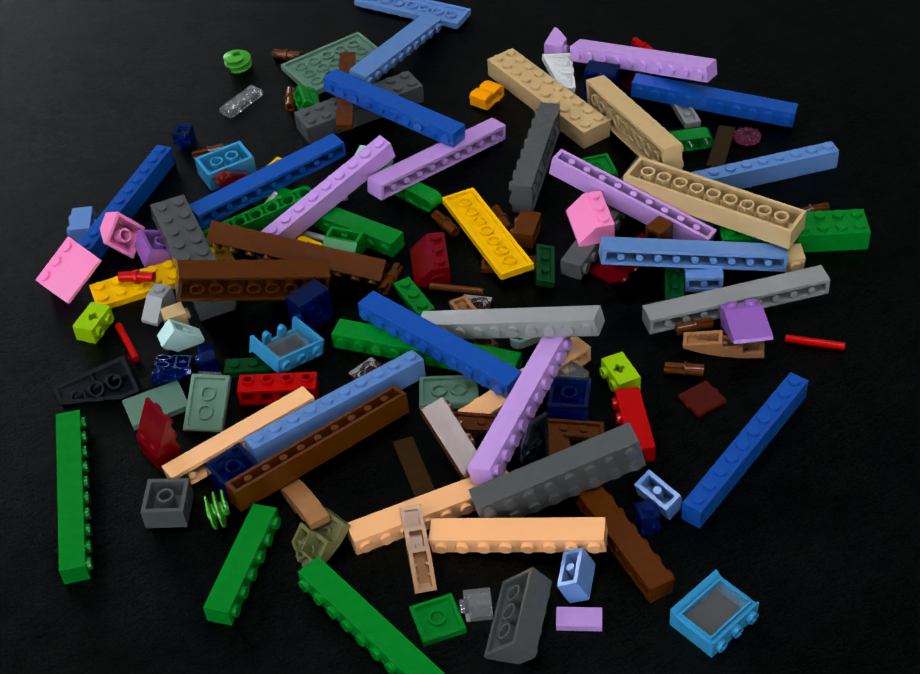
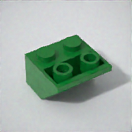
[322,226,366,255]

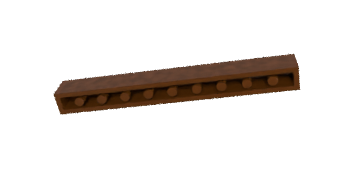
[206,220,388,286]
[225,385,410,512]
[549,431,675,603]

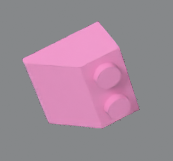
[100,211,145,259]

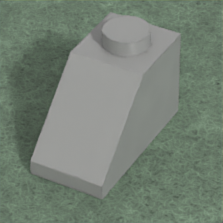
[141,283,176,326]

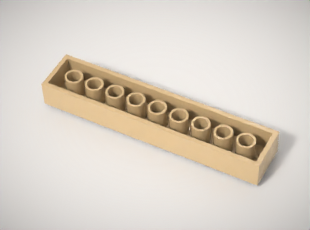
[487,48,610,149]
[586,75,684,170]
[623,156,807,249]

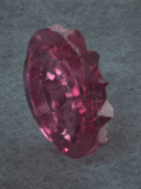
[734,126,761,146]

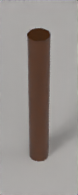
[429,282,484,295]

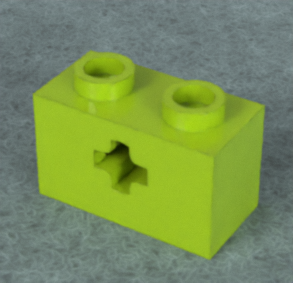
[72,302,114,344]
[599,352,641,392]

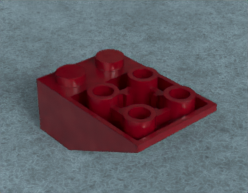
[136,397,181,473]

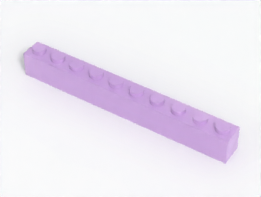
[570,39,717,83]
[367,118,506,200]
[256,135,396,260]
[549,149,717,241]
[467,337,572,484]

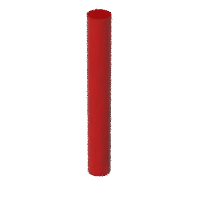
[115,323,140,362]
[785,334,846,350]

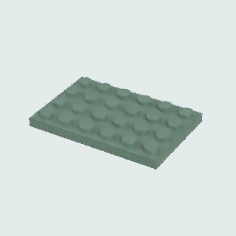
[281,32,378,95]

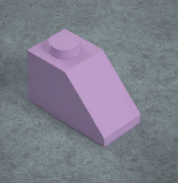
[544,27,569,54]

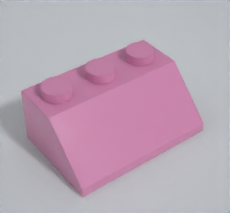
[566,190,615,247]
[36,237,102,304]

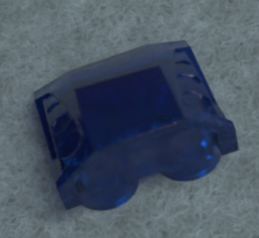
[151,355,193,385]

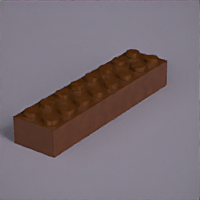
[175,259,331,302]

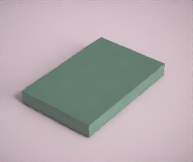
[183,374,232,434]
[419,375,479,410]
[122,380,187,431]

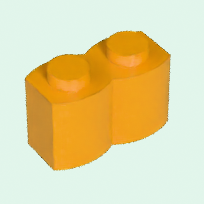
[469,80,504,110]

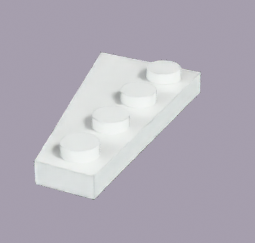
[542,53,576,93]

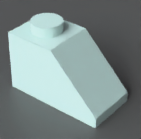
[157,319,205,352]

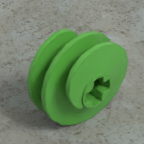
[223,49,252,74]
[204,489,230,530]

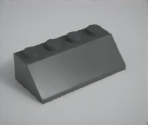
[484,567,552,664]

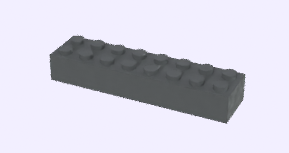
[294,71,424,144]
[509,102,561,213]
[150,195,236,321]
[468,422,646,518]

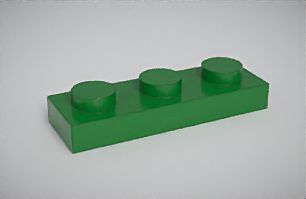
[393,277,435,316]

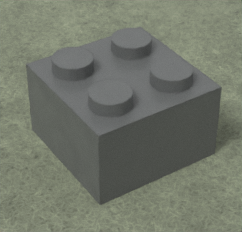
[141,478,194,528]

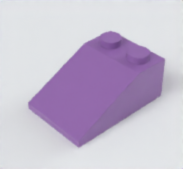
[134,229,171,268]
[720,299,773,344]

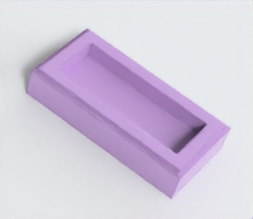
[556,607,602,631]

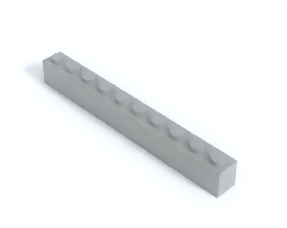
[642,265,831,334]
[421,305,605,339]

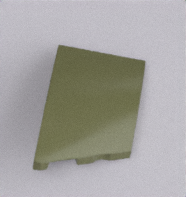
[292,507,351,567]

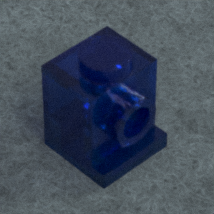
[172,123,195,147]
[195,343,219,374]
[634,499,662,536]

